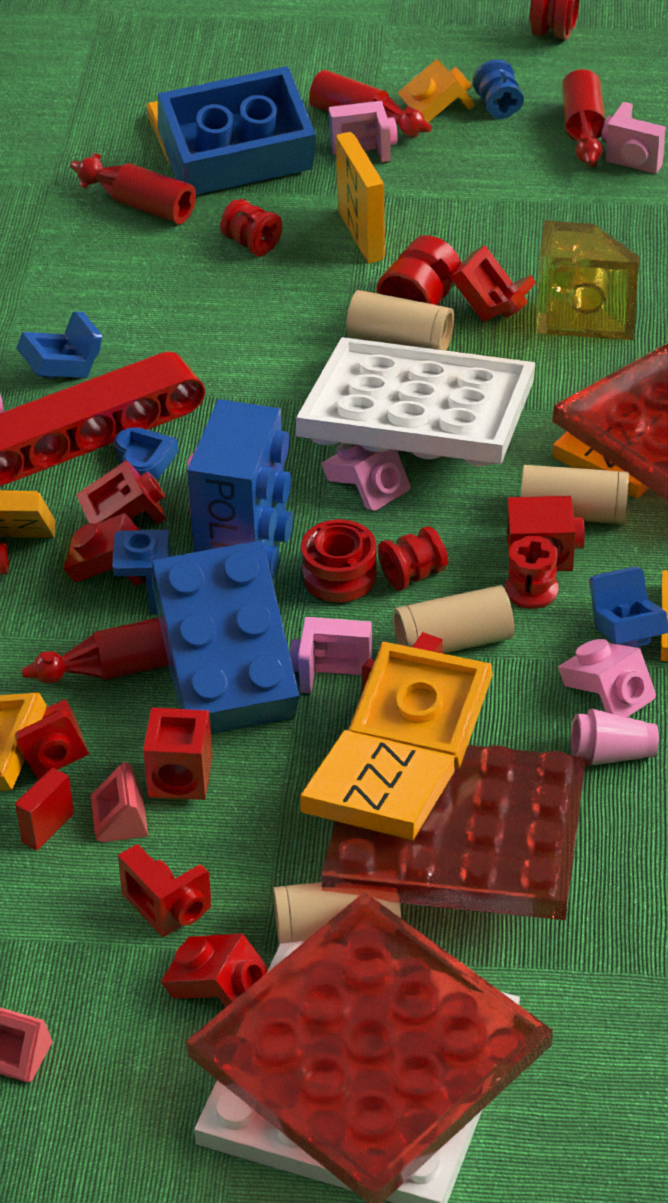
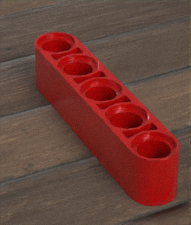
[0,351,206,486]

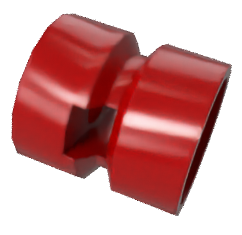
[376,235,461,306]

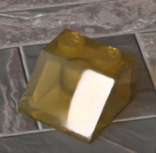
[536,220,640,340]

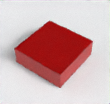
[15,767,74,851]

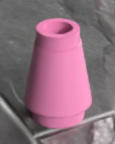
[571,709,659,766]

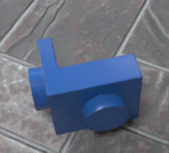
[16,311,102,379]
[112,530,171,614]
[589,566,668,647]

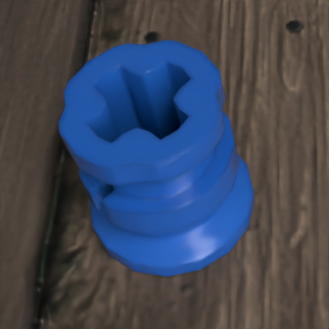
[472,59,524,119]

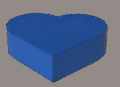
[114,427,178,480]

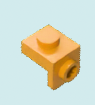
[397,59,476,123]

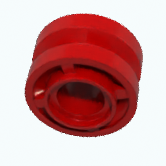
[529,0,580,40]
[301,519,377,602]

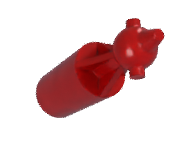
[561,69,606,167]
[309,70,432,138]
[70,153,196,224]
[21,617,169,684]

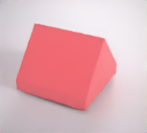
[90,762,148,842]
[0,1007,53,1083]

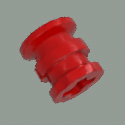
[220,199,283,257]
[377,526,448,592]
[505,536,558,609]

